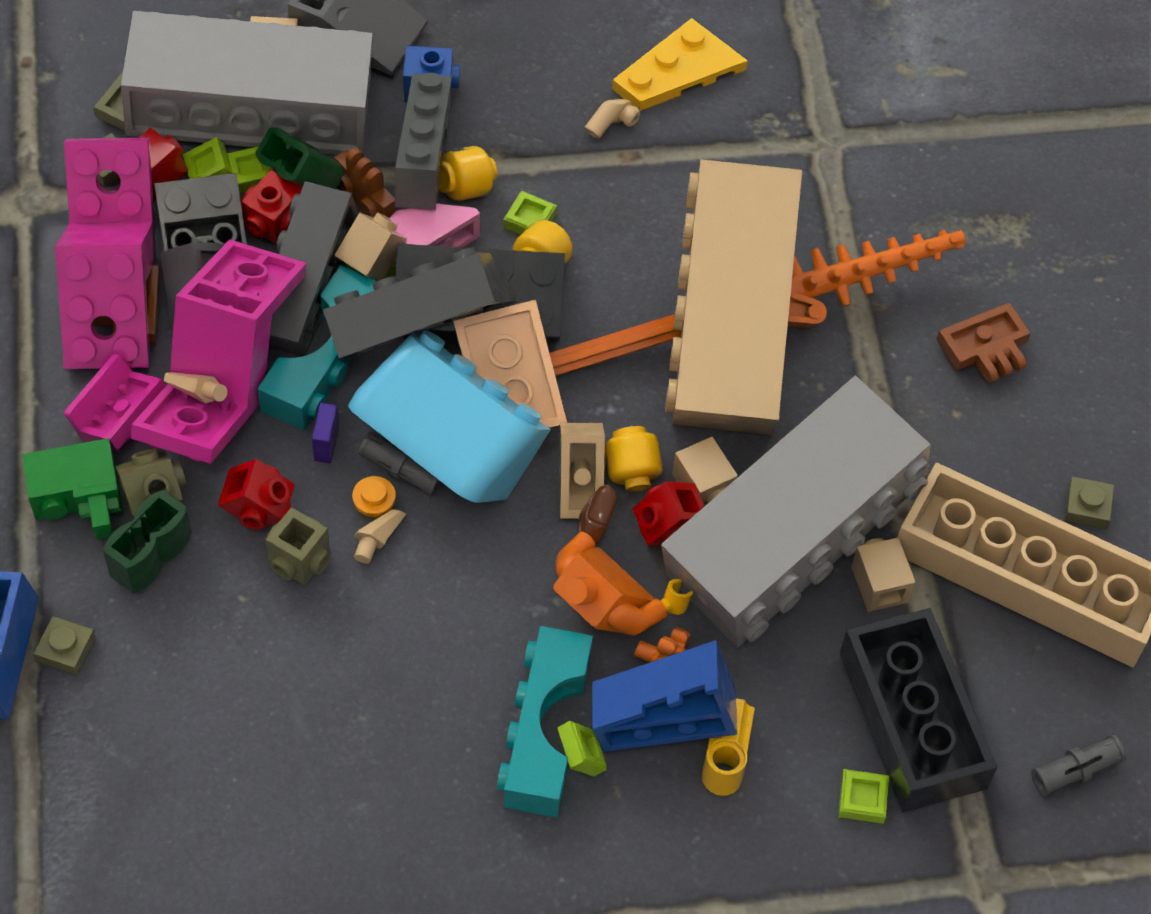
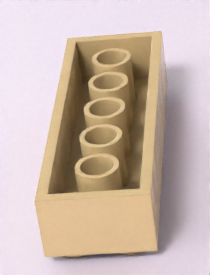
[897,462,1151,668]

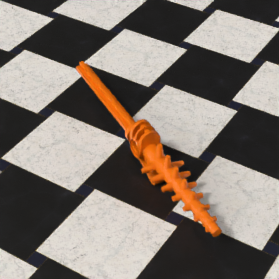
[549,230,966,377]

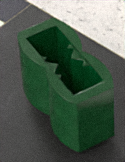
[255,127,344,189]
[103,490,192,593]

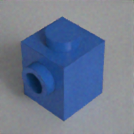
[403,46,460,101]

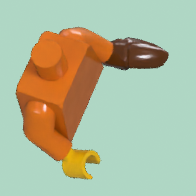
[553,485,693,635]

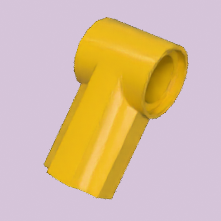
[702,698,755,796]

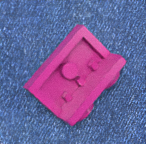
[64,354,166,451]

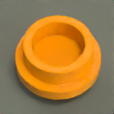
[352,476,396,518]

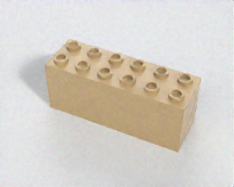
[665,159,802,435]

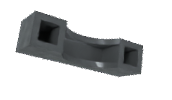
[395,73,452,210]

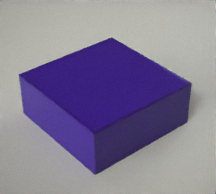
[312,403,339,463]

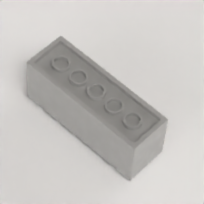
[121,11,373,155]
[661,375,931,648]

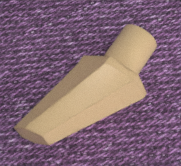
[163,372,227,403]
[354,509,406,564]

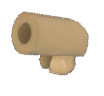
[584,99,640,140]

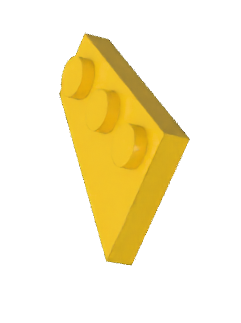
[612,18,748,111]

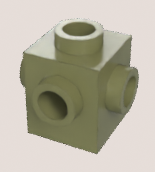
[115,448,186,516]
[265,507,332,586]

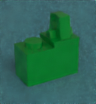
[22,438,123,540]

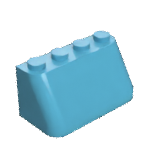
[348,330,551,503]

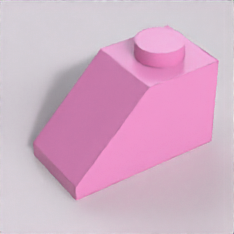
[390,204,480,247]

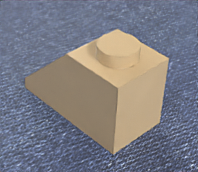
[559,423,605,519]

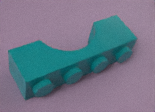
[257,265,377,431]
[497,626,593,818]

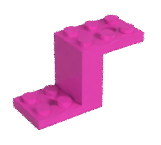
[55,138,156,369]
[131,239,307,464]

